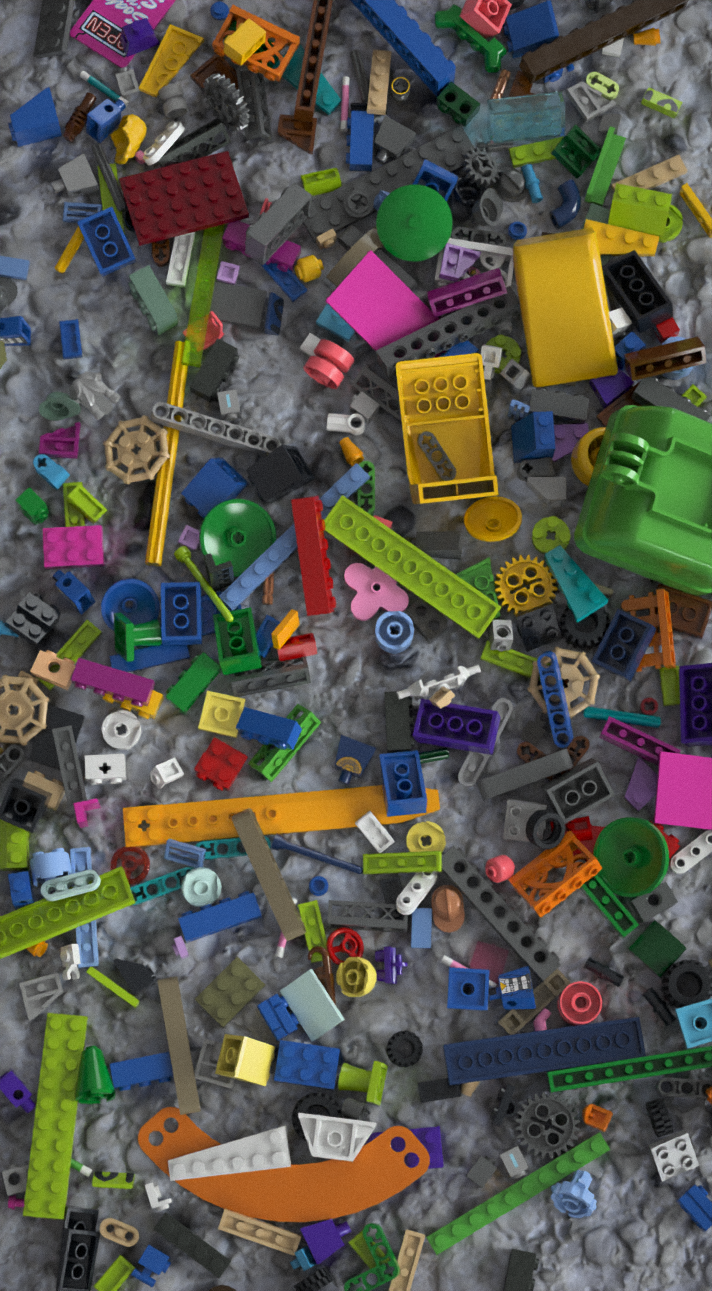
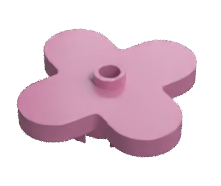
[344,563,409,621]

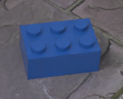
[77,207,136,277]
[161,582,202,645]
[274,1040,340,1091]

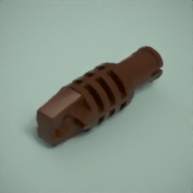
[63,92,97,142]

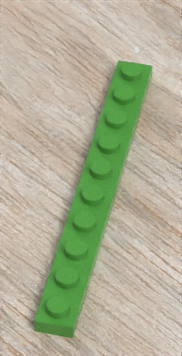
[426,1132,610,1255]

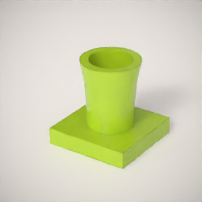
[338,1061,388,1106]

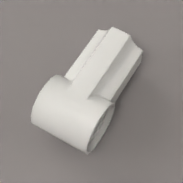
[327,413,365,435]

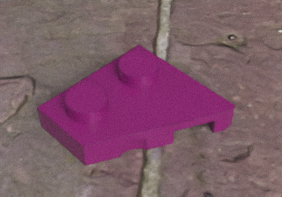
[39,422,81,459]

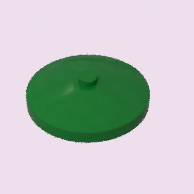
[376,184,453,262]
[199,499,276,577]
[593,817,669,897]

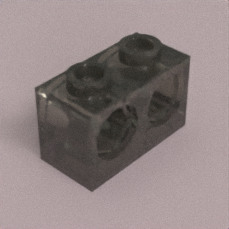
[404,598,448,644]

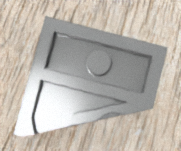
[565,81,617,122]
[19,972,63,1021]

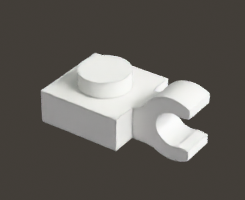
[481,345,502,380]
[60,944,81,980]

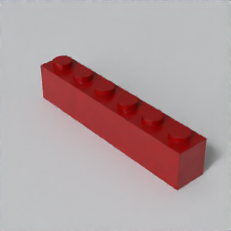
[291,495,336,616]

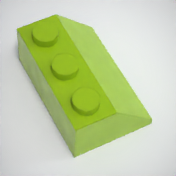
[608,183,672,237]
[0,819,29,871]

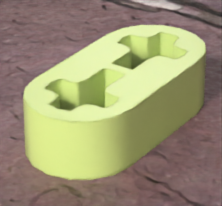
[585,72,619,100]

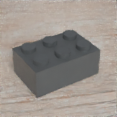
[541,758,615,824]

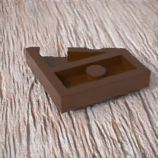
[278,114,317,155]

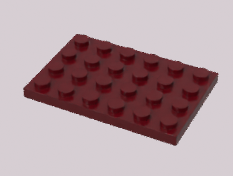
[119,151,249,246]

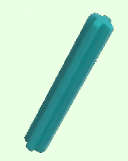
[583,707,661,728]

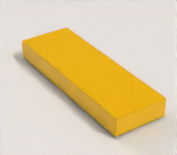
[679,183,712,238]

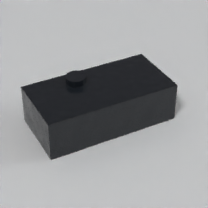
[602,250,673,333]

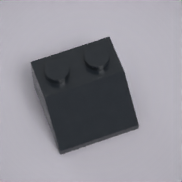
[0,778,52,833]

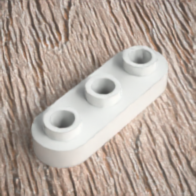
[143,121,185,165]
[669,830,712,874]
[396,872,437,915]

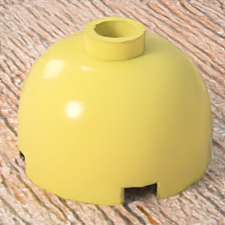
[336,957,377,997]

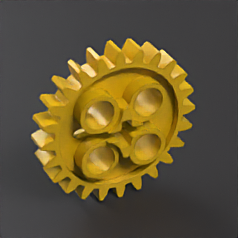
[494,555,558,615]

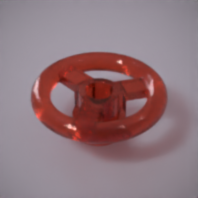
[111,846,150,885]

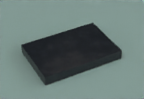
[28,704,85,770]

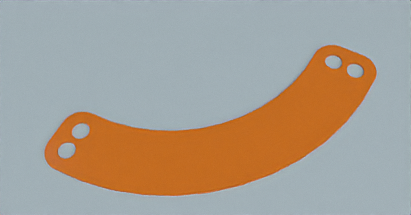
[138,1107,430,1222]

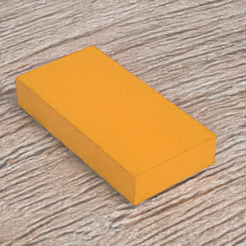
[271,609,300,650]

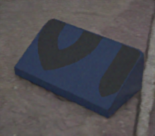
[264,292,284,336]

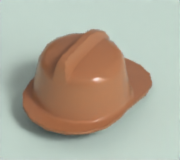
[431,885,465,933]

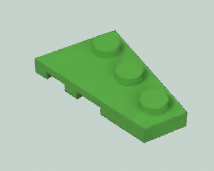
[456,557,500,620]

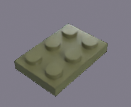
[195,956,266,1028]

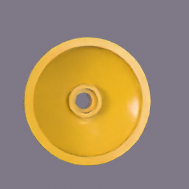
[464,496,522,542]

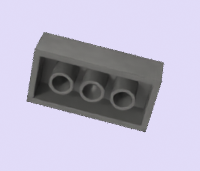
[245,183,312,265]

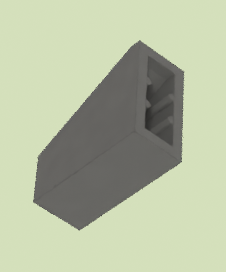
[412,531,464,560]

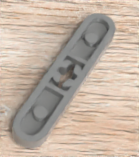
[458,698,513,787]

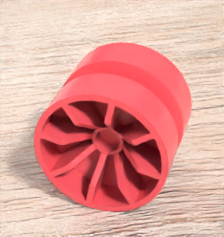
[303,339,354,389]
[557,981,602,1026]

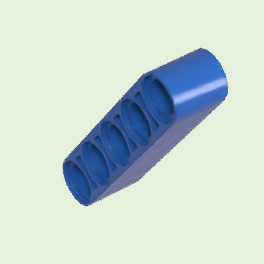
[537,651,574,748]

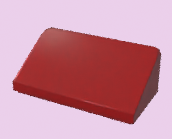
[277,633,317,661]
[550,816,593,841]

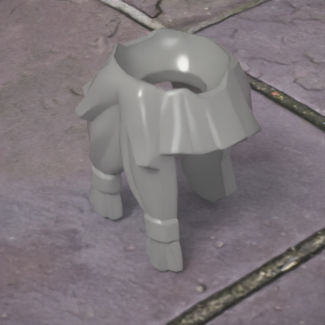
[69,371,121,420]

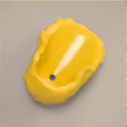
[110,114,147,165]

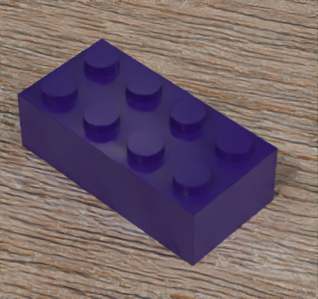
[679,663,712,747]
[413,698,501,755]
[363,1126,444,1169]

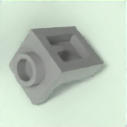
[114,66,140,96]

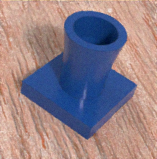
[447,967,490,1011]

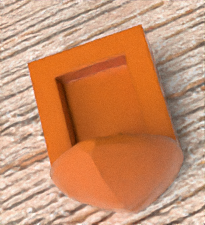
[582,1103,613,1132]

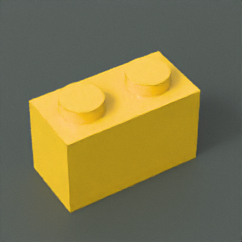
[224,18,266,65]

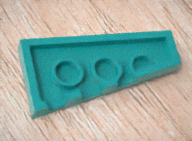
[273,44,341,115]
[544,545,608,623]

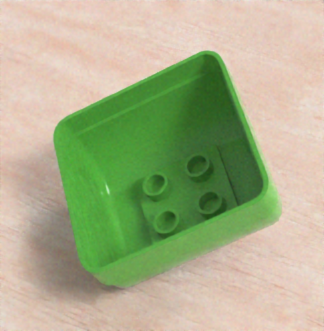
[574,405,712,596]

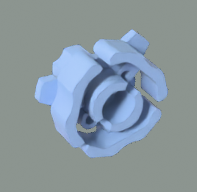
[551,1170,597,1218]

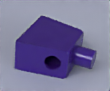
[120,18,160,57]
[589,368,634,409]
[0,1068,36,1114]
[300,1219,351,1264]

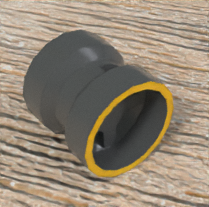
[391,77,410,102]

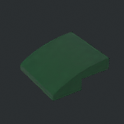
[551,124,601,179]
[628,920,687,978]

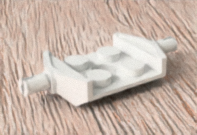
[396,664,481,701]

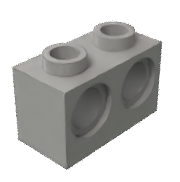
[2,1161,29,1196]

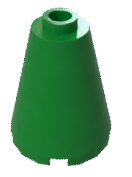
[75,1046,116,1104]

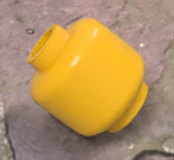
[294,255,324,282]

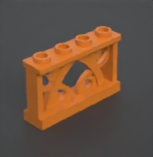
[212,5,300,82]
[508,831,602,918]

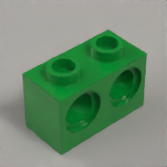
[15,487,49,526]

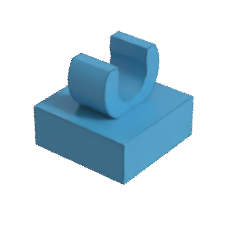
[290,1246,317,1271]

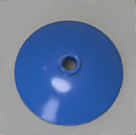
[101,578,160,631]

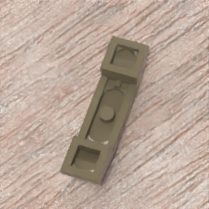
[326,226,383,287]
[498,968,571,1035]

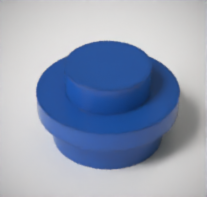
[210,2,229,20]
[508,222,527,240]
[309,876,329,896]

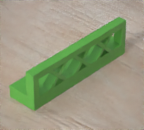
[584,126,626,207]
[248,704,321,782]

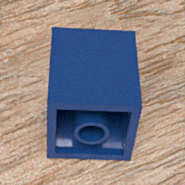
[502,0,559,58]
[8,87,62,147]
[511,411,556,463]
[181,457,250,518]

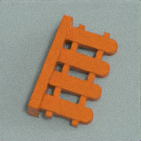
[621,589,676,672]

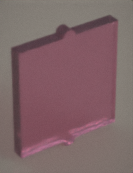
[469,941,509,984]

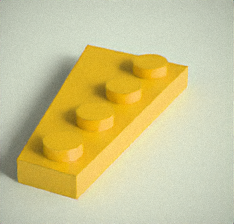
[139,24,204,98]
[583,219,659,257]

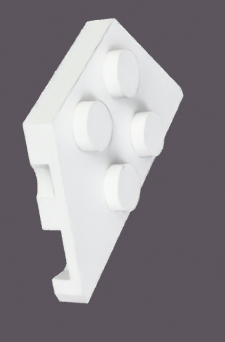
[298,1113,377,1162]

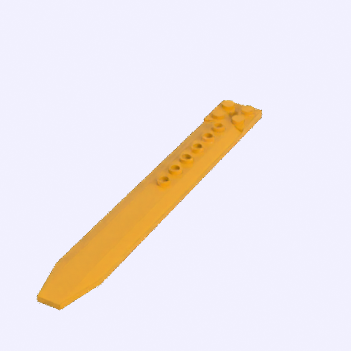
[123,785,440,848]

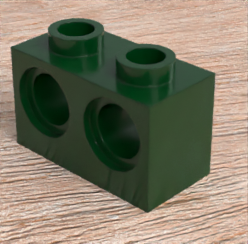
[436,82,480,127]

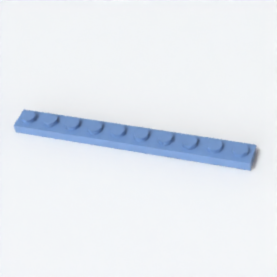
[219,463,370,611]

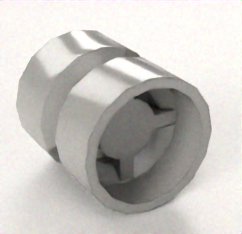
[158,84,189,119]

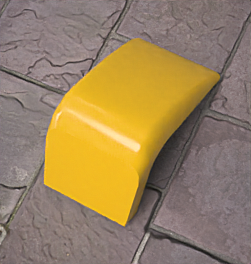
[513,227,618,388]
[396,353,499,504]

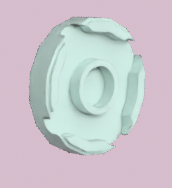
[181,867,222,907]

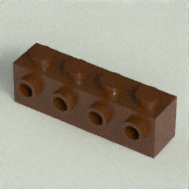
[624,336,707,381]

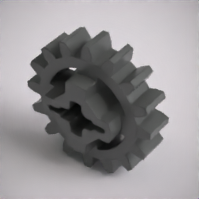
[461,147,501,188]

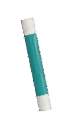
[79,71,129,107]

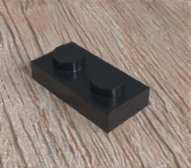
[379,875,406,918]
[417,1078,461,1103]

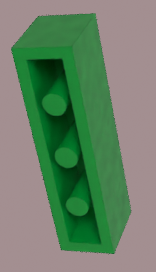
[580,874,639,939]

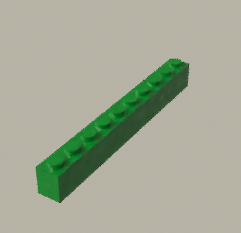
[546,1046,712,1093]

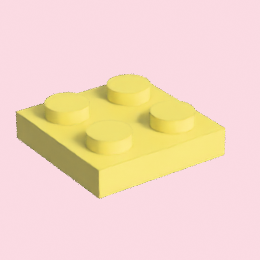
[198,691,246,738]

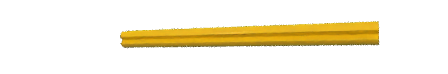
[145,341,191,567]

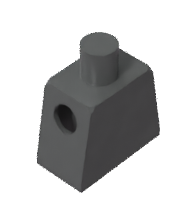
[374,116,416,165]

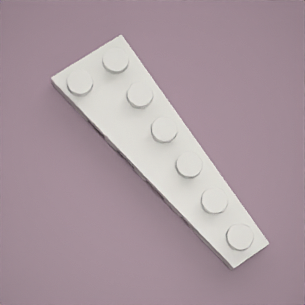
[168,1126,291,1181]

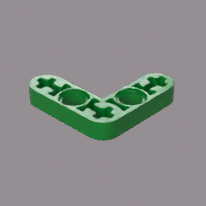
[344,1223,400,1291]

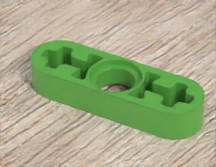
[358,461,375,516]

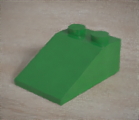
[213,607,262,675]

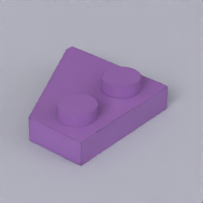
[439,243,481,282]
[553,423,589,463]
[624,757,658,812]

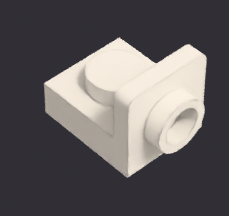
[150,758,184,789]
[145,1182,172,1211]

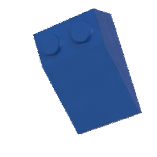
[412,159,458,202]
[379,750,427,817]

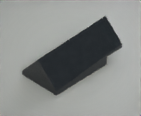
[56,1205,100,1291]

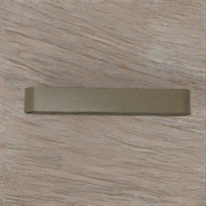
[232,808,306,941]
[157,976,201,1115]

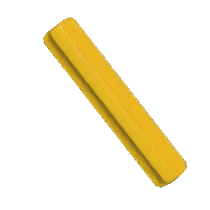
[55,226,84,273]

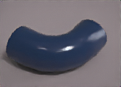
[549,179,581,229]

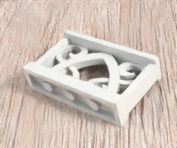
[434,238,514,288]

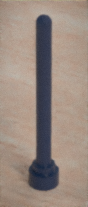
[271,833,363,874]

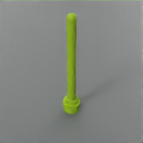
[174,546,233,622]

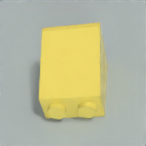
[215,1034,275,1086]

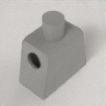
[51,154,99,198]

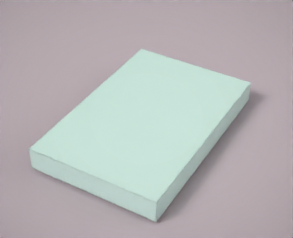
[280,969,345,1042]

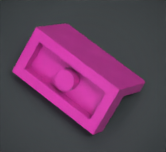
[73,798,101,828]

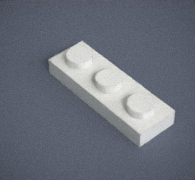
[166,232,195,288]

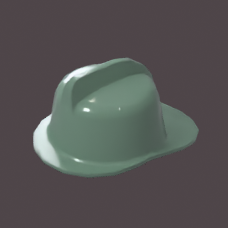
[39,391,81,421]

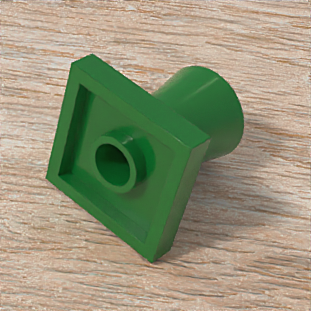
[113,612,162,662]

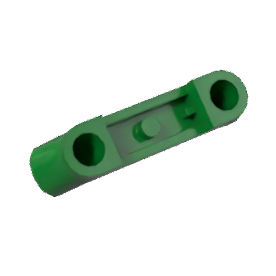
[435,4,507,73]

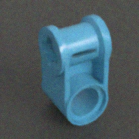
[33,454,70,490]

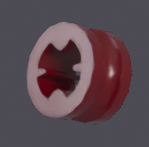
[640,697,658,716]

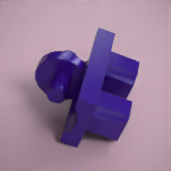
[375,946,408,984]

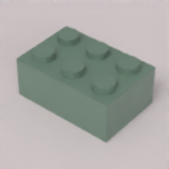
[128,265,178,336]

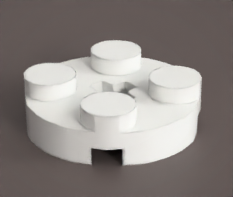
[102,710,141,750]

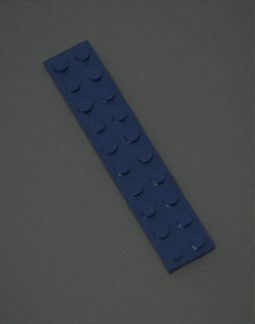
[442,1017,646,1086]

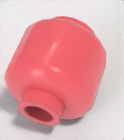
[485,855,515,883]

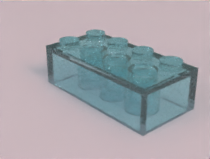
[487,92,565,144]

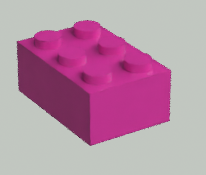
[43,525,104,569]

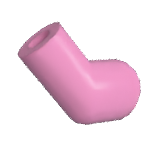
[533,1008,552,1032]

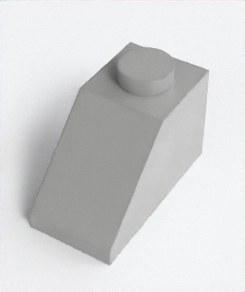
[526,477,566,507]

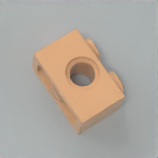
[30,650,76,691]

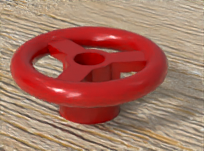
[326,927,364,965]

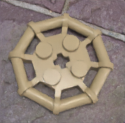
[103,415,170,485]
[527,646,601,719]
[0,674,49,746]

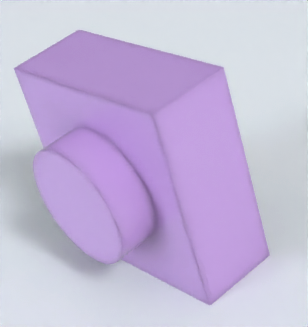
[216,261,240,285]
[178,525,199,551]
[172,936,189,959]

